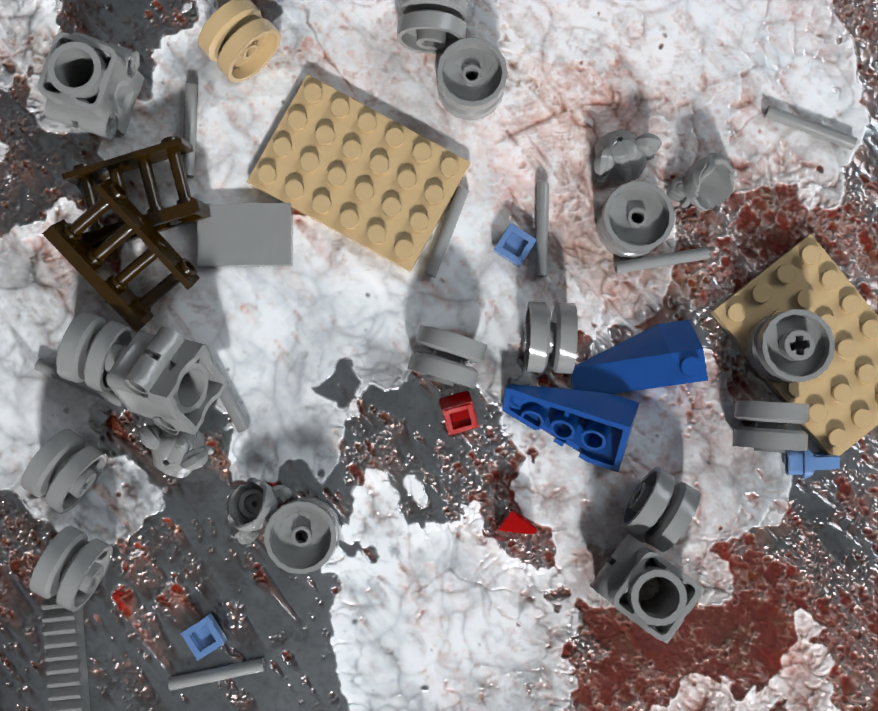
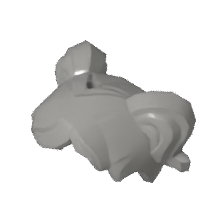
[593,129,662,185]
[666,152,737,211]
[139,424,215,478]
[225,477,292,544]

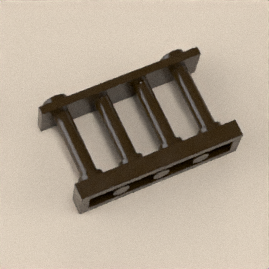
[62,136,211,249]
[42,178,200,333]

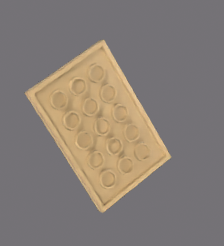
[246,74,471,273]
[710,234,878,456]

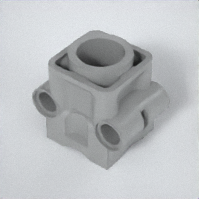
[37,32,145,139]
[106,326,228,435]
[590,533,706,644]

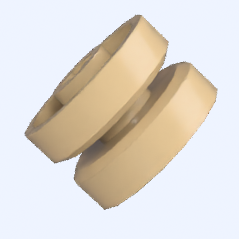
[198,0,281,83]

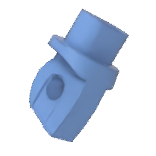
[784,448,840,479]

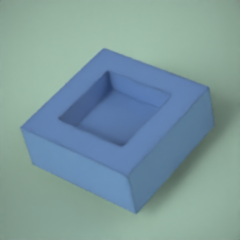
[493,223,537,268]
[180,613,228,661]

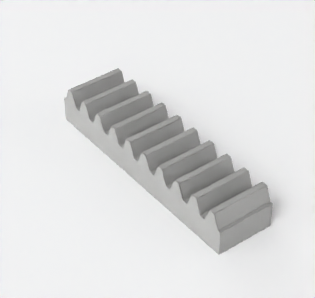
[41,596,91,711]

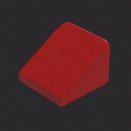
[439,391,479,435]
[496,508,538,534]

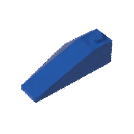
[570,320,708,394]
[502,384,640,472]

